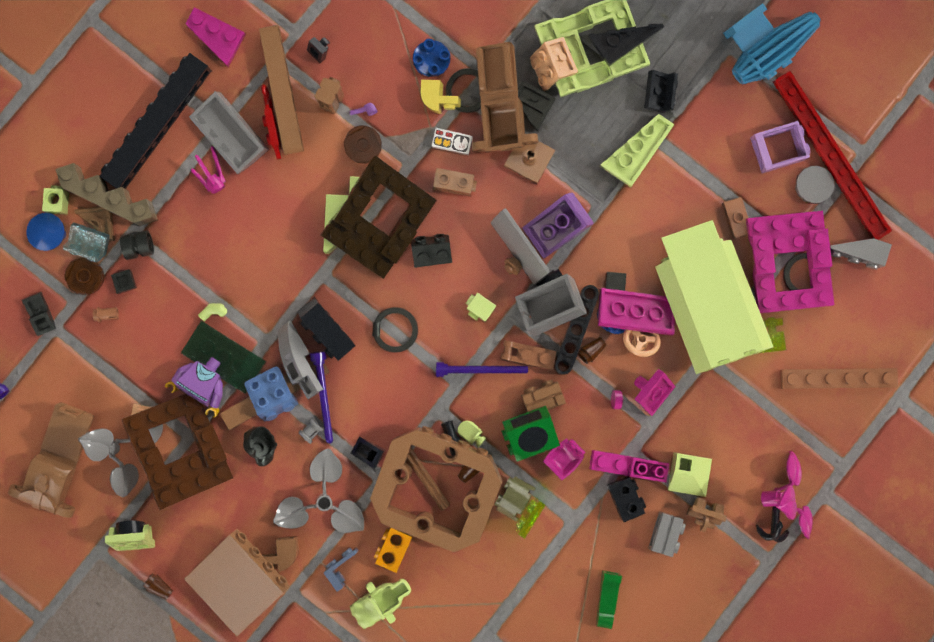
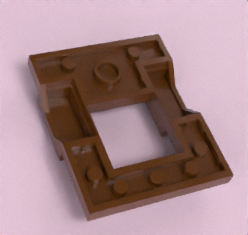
[122,394,233,510]

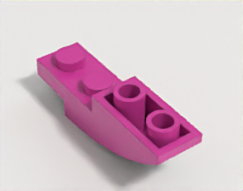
[589,450,669,483]

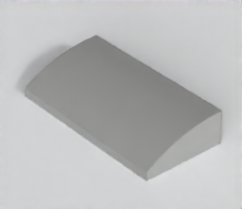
[189,91,269,174]
[491,208,551,285]

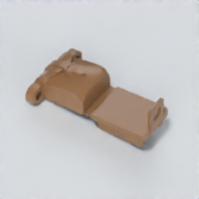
[472,42,538,152]
[8,402,94,518]

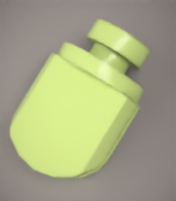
[458,420,486,447]

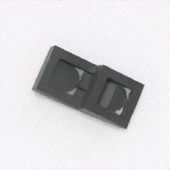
[22,292,56,336]

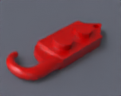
[261,84,282,160]

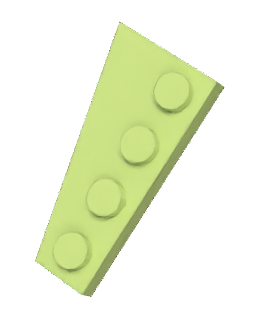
[600,114,674,188]

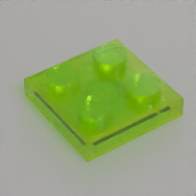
[516,498,545,539]

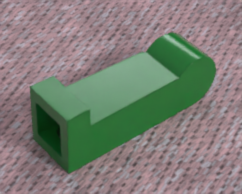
[596,570,622,629]

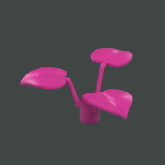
[761,451,813,539]

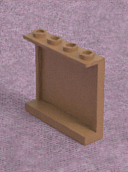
[184,529,290,636]

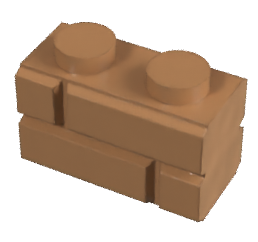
[314,77,344,114]
[521,380,566,412]

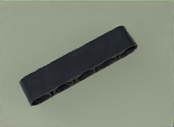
[554,285,599,375]

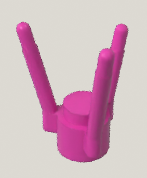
[191,146,226,194]

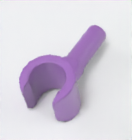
[350,103,378,116]

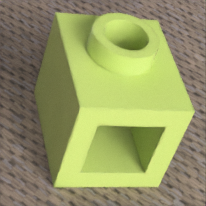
[466,292,496,322]

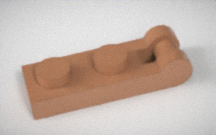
[500,340,557,370]

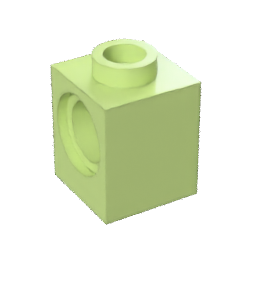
[42,185,69,215]

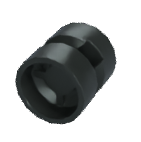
[120,230,154,260]

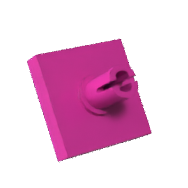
[634,369,676,416]

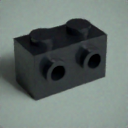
[607,476,646,522]

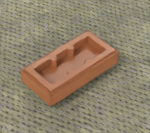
[722,197,748,239]

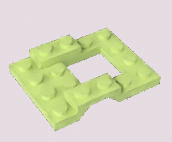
[534,0,650,98]

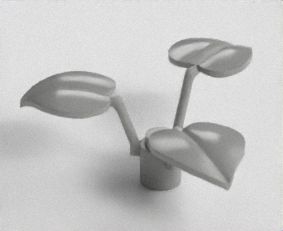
[78,424,163,497]
[273,449,364,533]

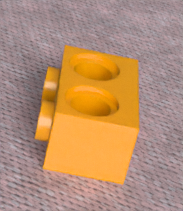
[374,528,412,573]

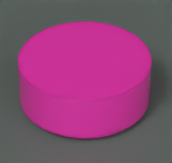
[611,390,623,409]

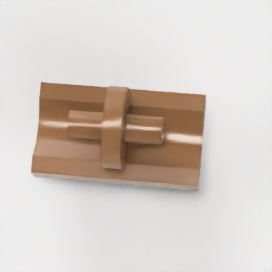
[687,497,727,532]

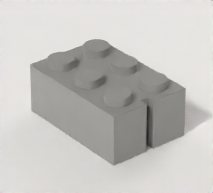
[515,274,587,336]

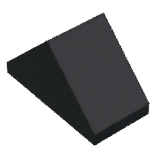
[350,437,386,469]

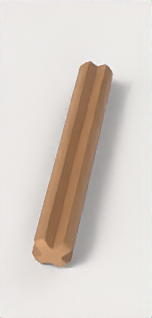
[407,448,449,510]

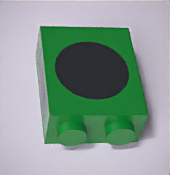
[501,406,560,462]

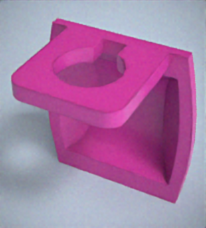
[543,438,585,480]

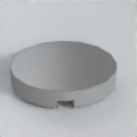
[795,166,834,204]

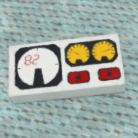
[432,128,473,156]

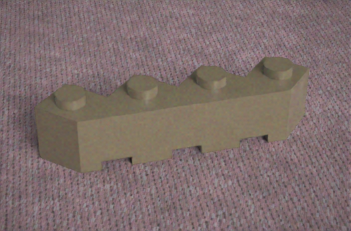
[55,163,158,226]

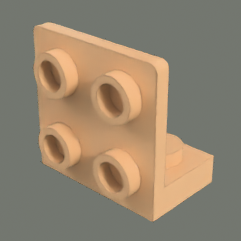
[530,37,578,91]

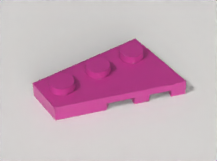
[185,7,246,67]

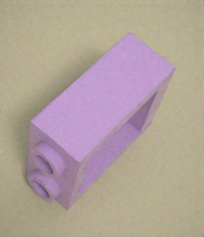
[750,121,810,174]

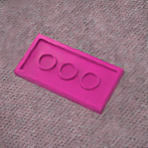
[598,288,675,336]

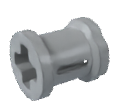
[298,418,324,444]

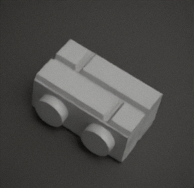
[648,511,686,557]

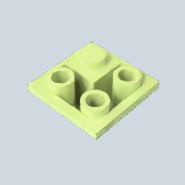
[667,452,712,497]

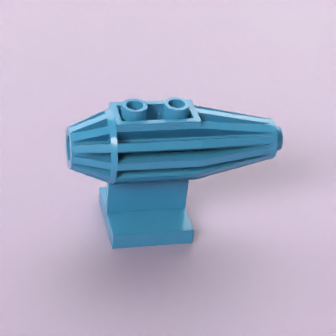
[723,3,821,85]

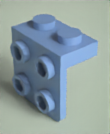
[245,366,299,422]

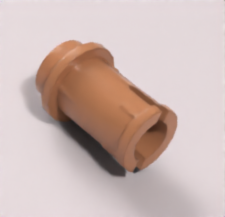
[93,307,119,322]

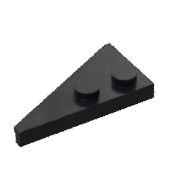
[588,23,664,67]

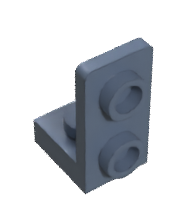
[324,547,359,592]

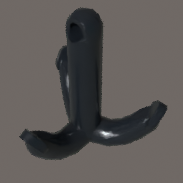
[756,506,789,543]

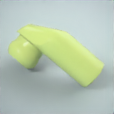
[198,303,227,322]

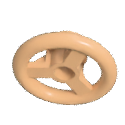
[623,330,661,357]

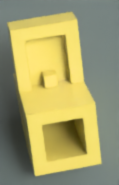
[421,80,461,114]

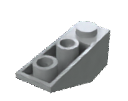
[830,238,892,270]

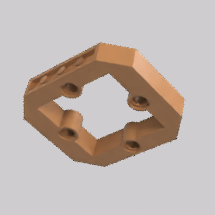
[370,426,503,552]

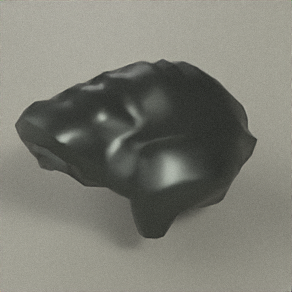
[243,426,277,466]

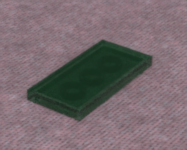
[181,321,267,394]

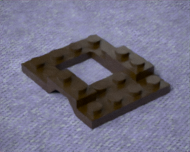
[320,156,437,279]

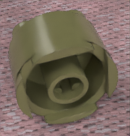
[494,476,536,522]

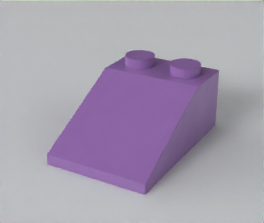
[522,193,594,259]

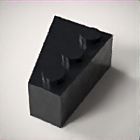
[297,297,356,361]

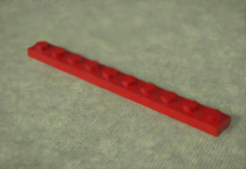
[773,71,892,240]

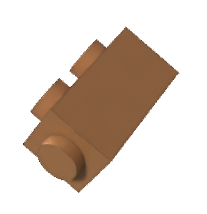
[433,168,477,197]

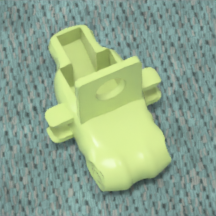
[350,579,411,629]

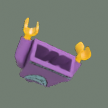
[165,357,223,418]

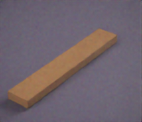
[220,361,330,430]

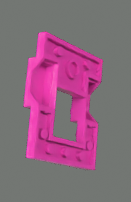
[746,211,834,313]

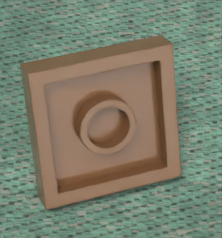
[504,141,555,184]

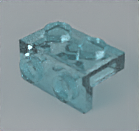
[63,222,110,262]

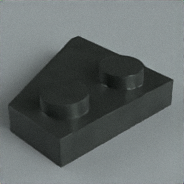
[518,80,556,131]

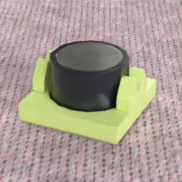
[105,520,155,551]

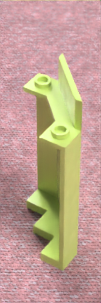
[655,220,773,374]

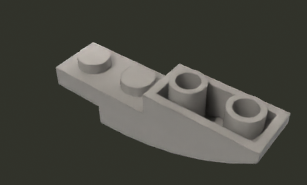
[278,321,323,399]

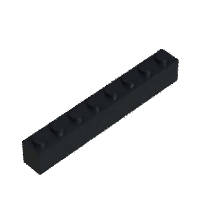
[100,53,212,189]

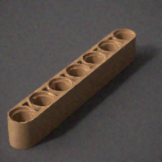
[259,25,304,155]

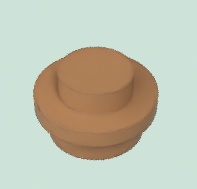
[504,257,522,275]

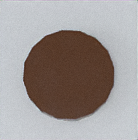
[344,125,382,164]
[64,257,105,295]

